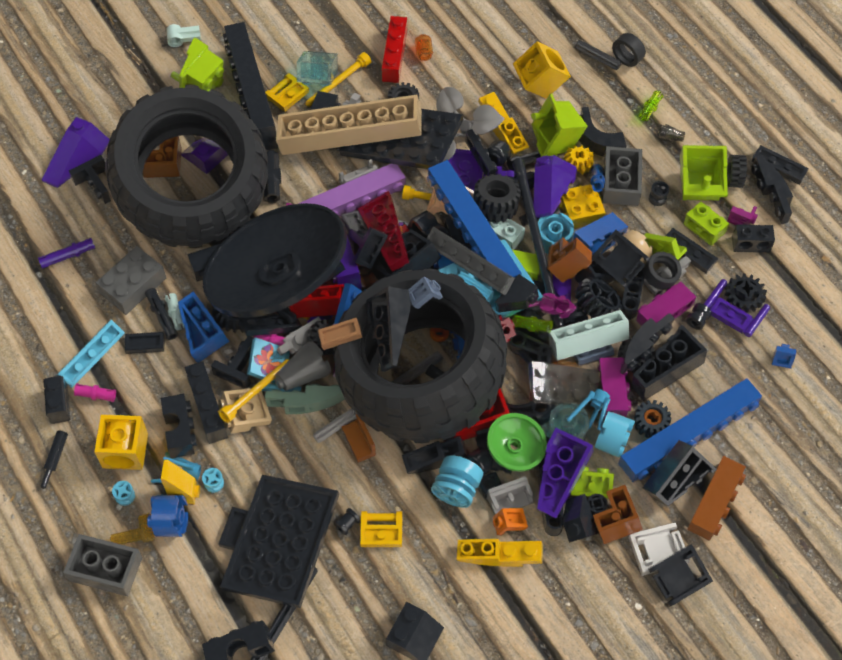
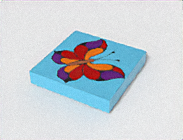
[247,337,290,384]

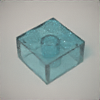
[297,51,338,86]

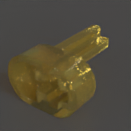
[110,513,155,545]

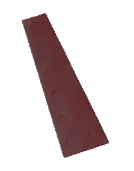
[357,191,409,272]

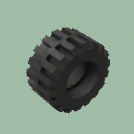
[473,174,521,223]

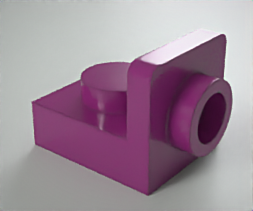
[727,206,758,225]

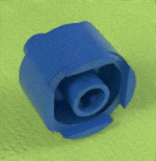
[147,495,188,537]

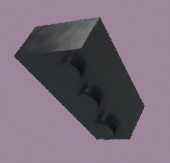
[642,440,717,506]

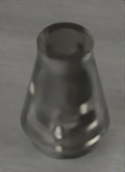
[657,124,685,142]

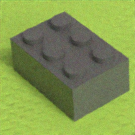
[602,146,642,206]
[95,246,166,315]
[63,534,143,597]

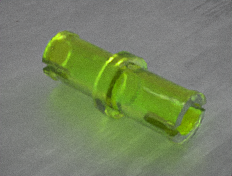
[639,90,663,121]
[512,315,553,333]

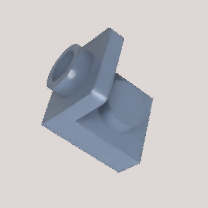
[408,277,443,309]

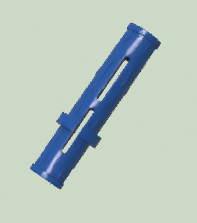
[590,164,605,192]

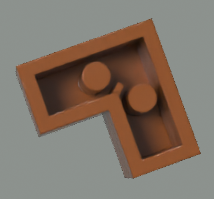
[143,136,182,178]
[547,237,592,283]
[593,485,643,544]

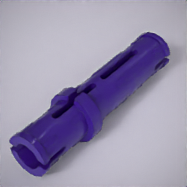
[38,238,96,269]

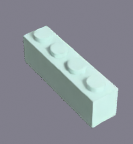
[549,310,629,361]

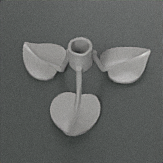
[436,87,504,162]

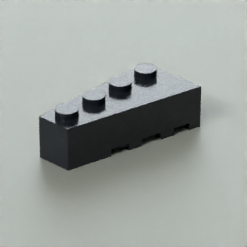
[631,325,707,401]

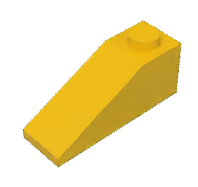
[161,460,200,505]

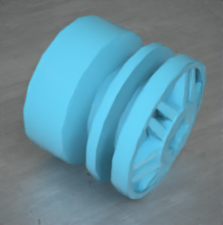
[431,455,484,508]

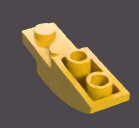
[478,92,529,155]
[457,539,543,567]

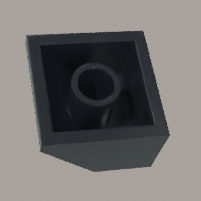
[386,601,444,660]

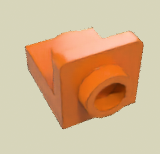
[493,508,528,535]

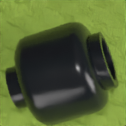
[487,140,511,166]
[465,447,494,476]

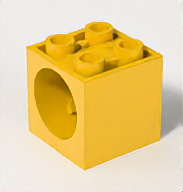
[513,41,571,99]
[94,415,148,470]

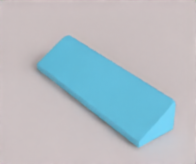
[56,320,125,388]

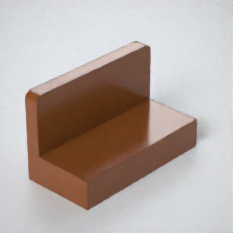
[342,414,376,463]

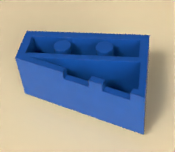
[573,212,628,261]
[178,291,229,363]

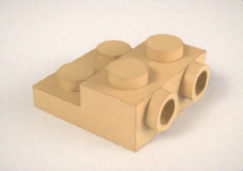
[218,388,272,433]

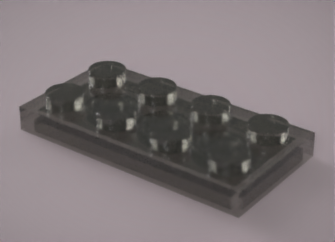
[528,361,603,410]

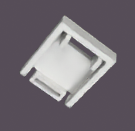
[628,523,690,576]

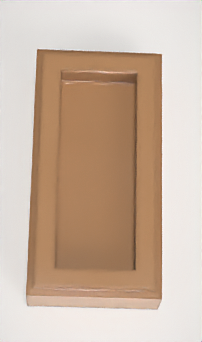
[318,317,363,350]

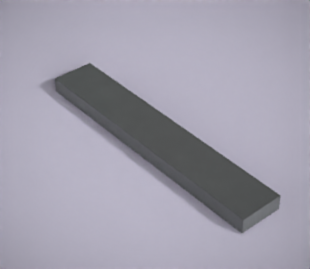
[427,227,515,295]

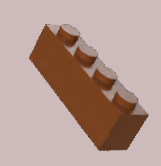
[687,456,746,541]

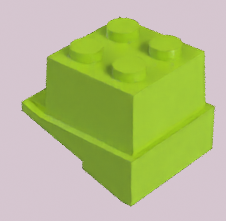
[170,37,224,91]
[531,93,587,157]
[680,145,728,201]

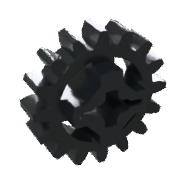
[724,273,767,313]

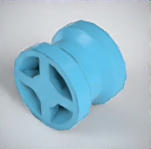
[202,468,224,493]
[112,481,135,506]

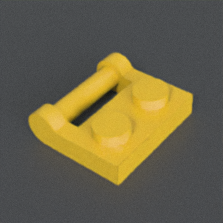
[265,73,309,112]
[360,511,402,547]

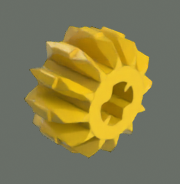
[564,145,594,175]

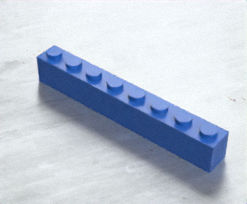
[427,160,522,278]
[618,378,762,482]

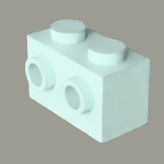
[488,219,525,250]

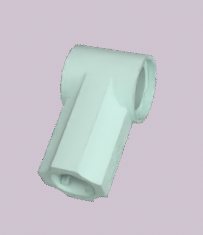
[166,24,201,47]

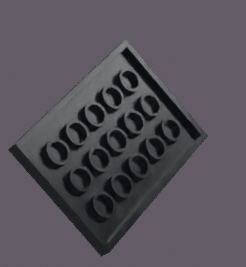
[339,101,464,170]
[220,475,340,608]

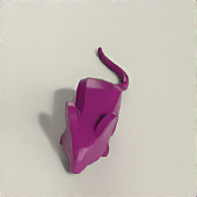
[528,293,576,319]

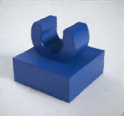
[772,343,796,369]

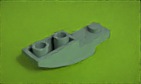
[265,384,345,414]

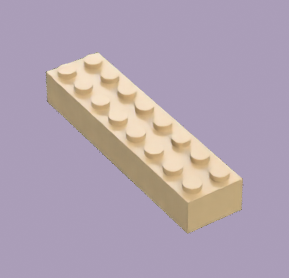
[276,95,422,155]

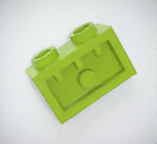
[644,233,687,260]
[571,467,614,498]

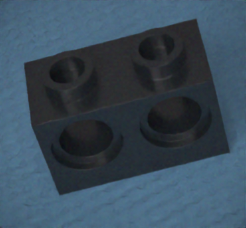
[732,225,775,253]

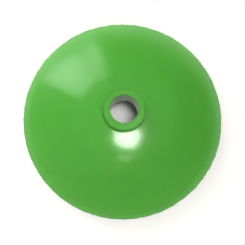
[487,413,547,472]

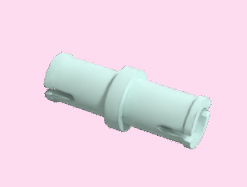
[165,293,185,330]

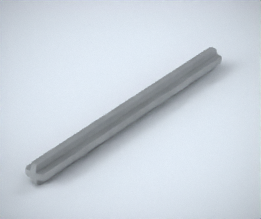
[313,351,443,443]

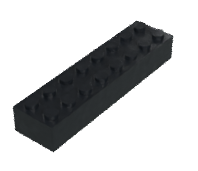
[222,22,278,151]

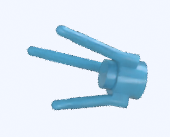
[567,389,611,430]
[151,452,201,483]

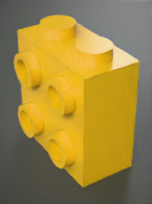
[558,184,606,229]

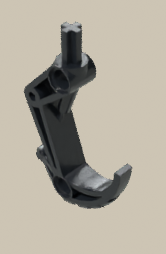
[506,316,566,426]

